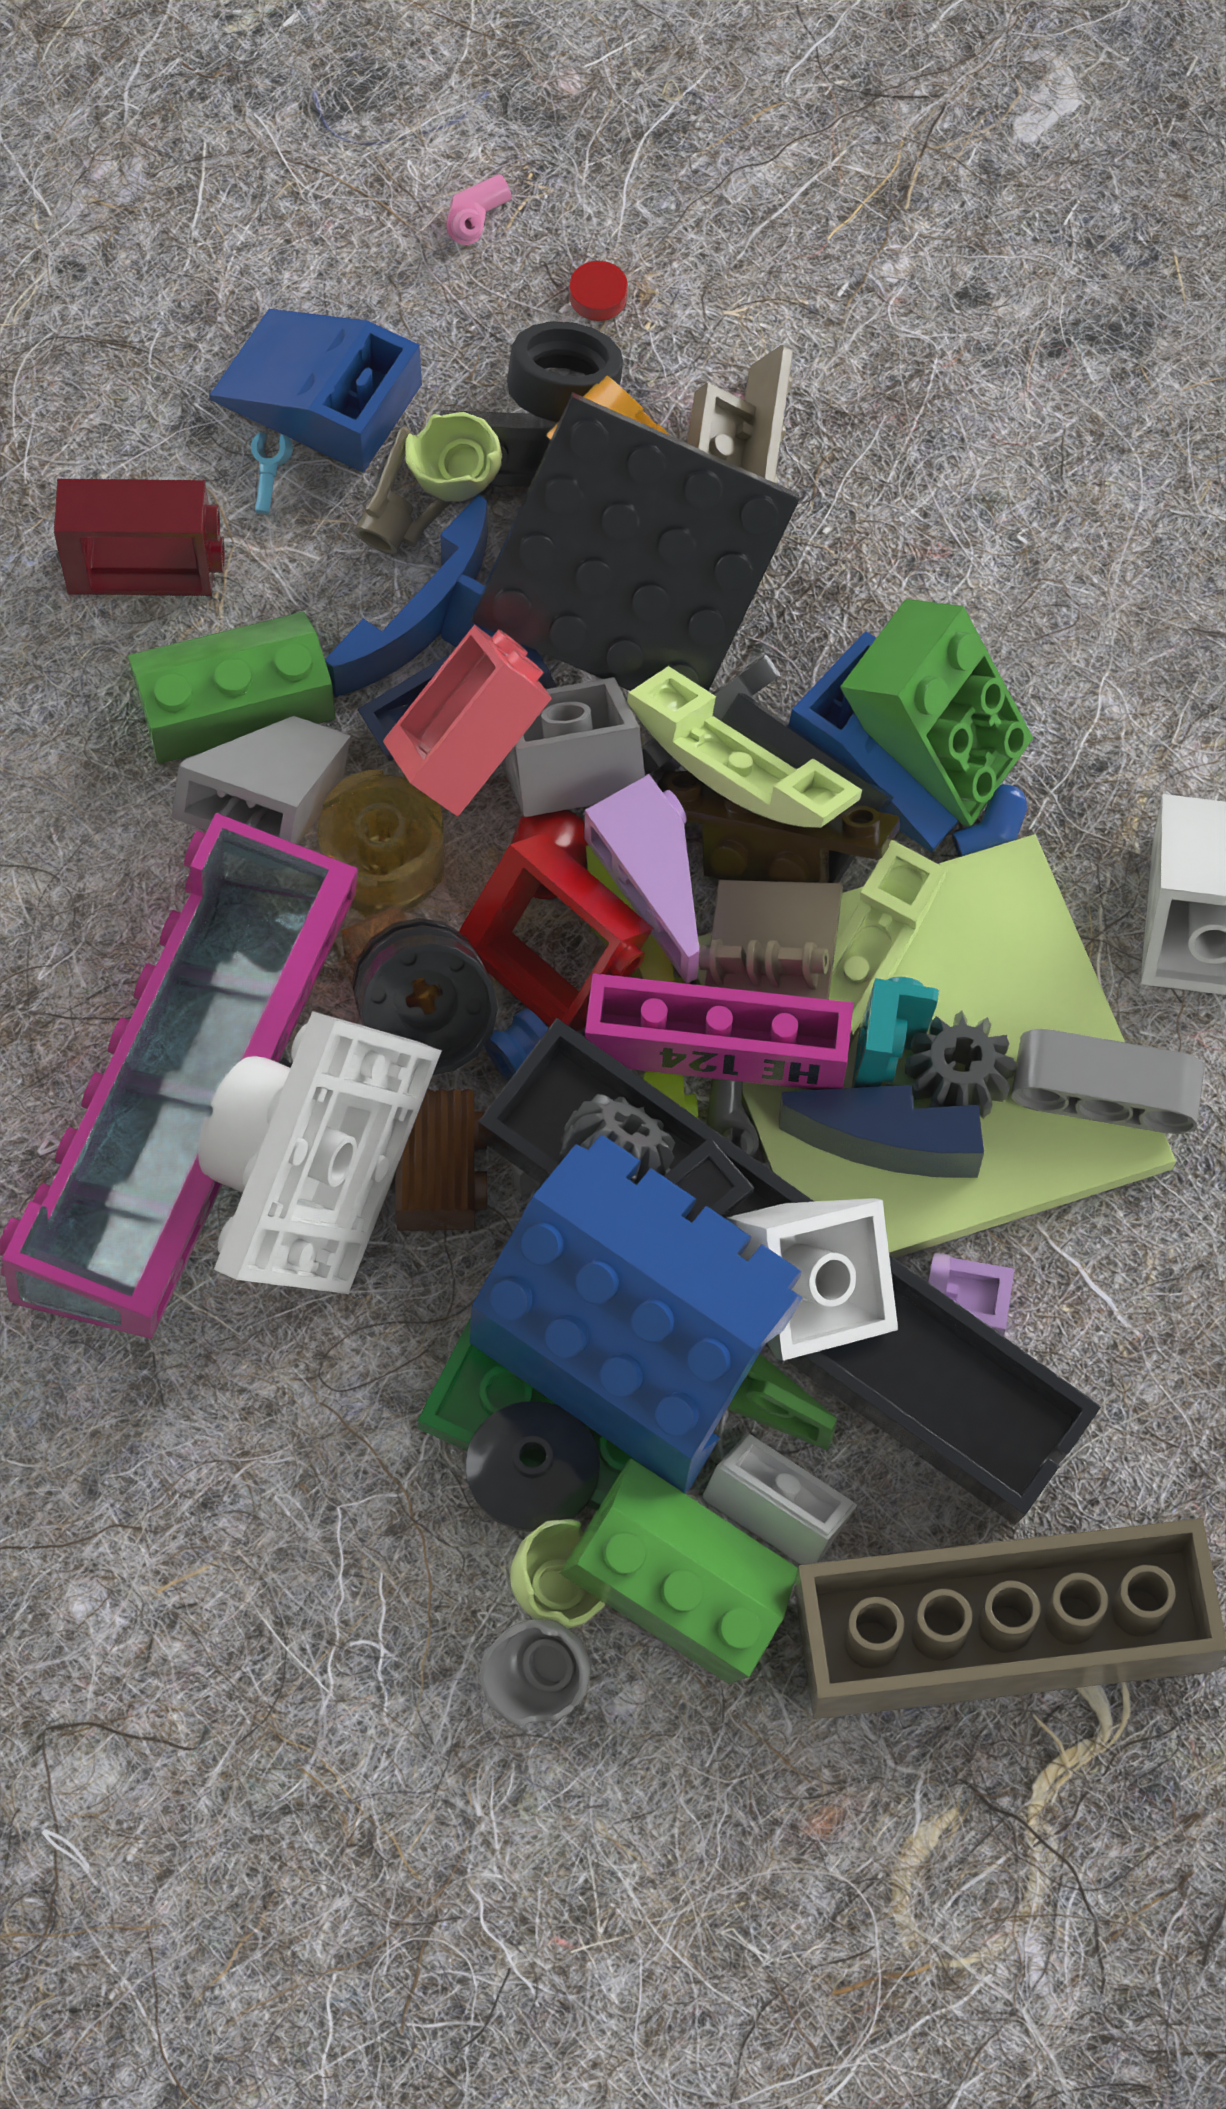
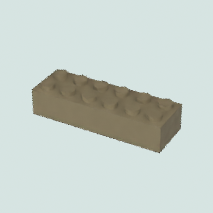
[794,1518,1226,1719]

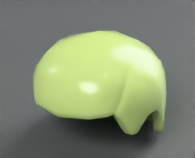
[405,412,502,501]
[510,1519,605,1629]

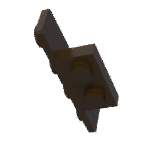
[657,770,900,883]

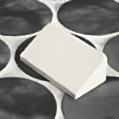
[703,1432,857,1565]

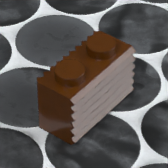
[395,1089,488,1231]

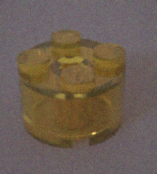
[317,770,445,919]

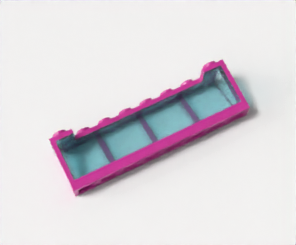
[0,813,358,1339]

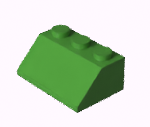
[127,611,336,764]
[559,1459,798,1684]

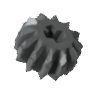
[905,1010,1016,1119]
[559,1094,676,1185]

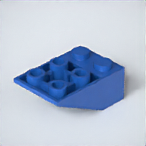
[209,308,422,473]
[789,631,959,853]

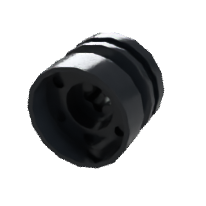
[352,918,498,1075]

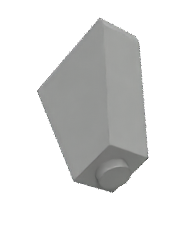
[171,716,351,859]

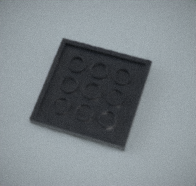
[471,392,800,691]

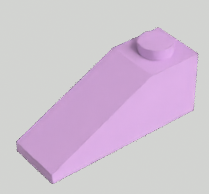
[584,774,699,984]

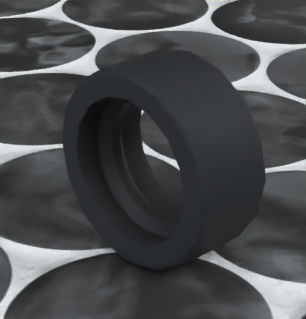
[507,321,623,423]

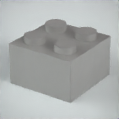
[502,677,645,817]

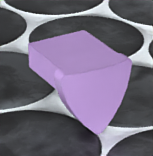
[927,1253,1015,1336]

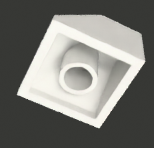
[727,1198,898,1361]

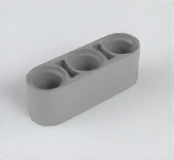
[1011,1029,1205,1134]

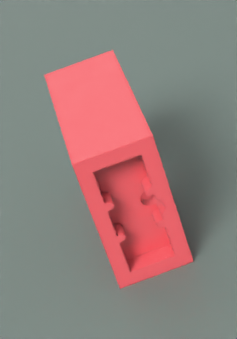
[383,624,552,817]

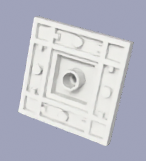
[198,1011,441,1294]

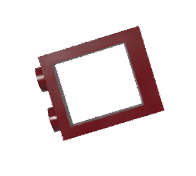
[54,478,225,596]

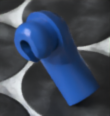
[952,784,1027,857]

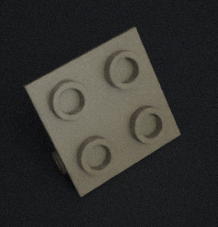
[698,880,843,1000]

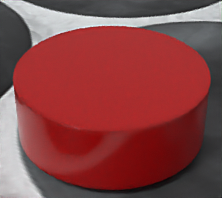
[570,261,628,321]

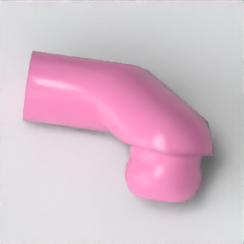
[446,174,511,245]

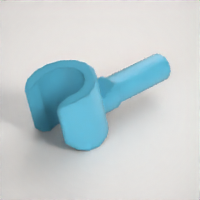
[251,432,293,515]

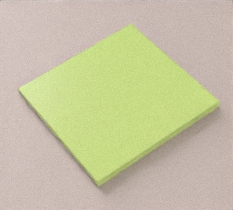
[695,834,1176,1259]

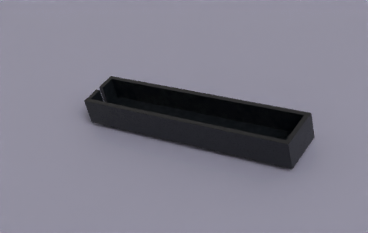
[478,1018,1102,1525]

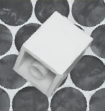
[1141,794,1226,995]

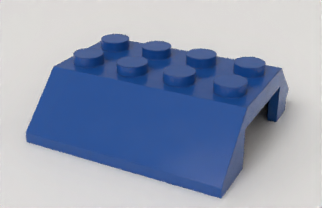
[469,1134,803,1493]

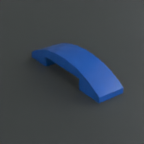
[325,494,488,697]

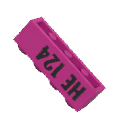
[585,973,853,1090]

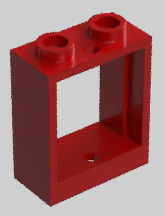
[459,833,654,1031]

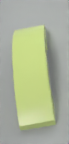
[627,666,862,828]
[829,839,947,1046]

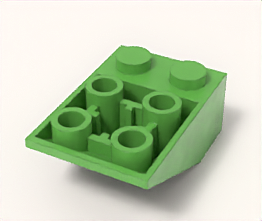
[840,599,1033,827]

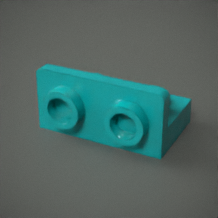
[851,977,939,1088]

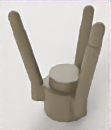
[354,426,452,555]

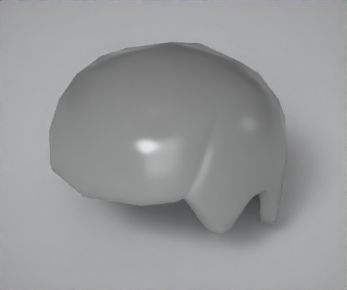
[479,1619,592,1726]

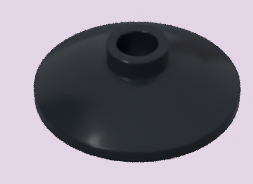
[466,1401,600,1532]

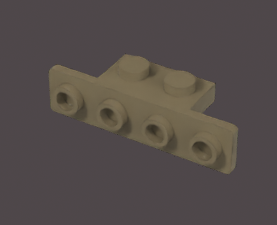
[687,345,793,484]

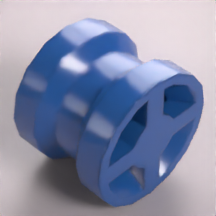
[484,1008,548,1082]

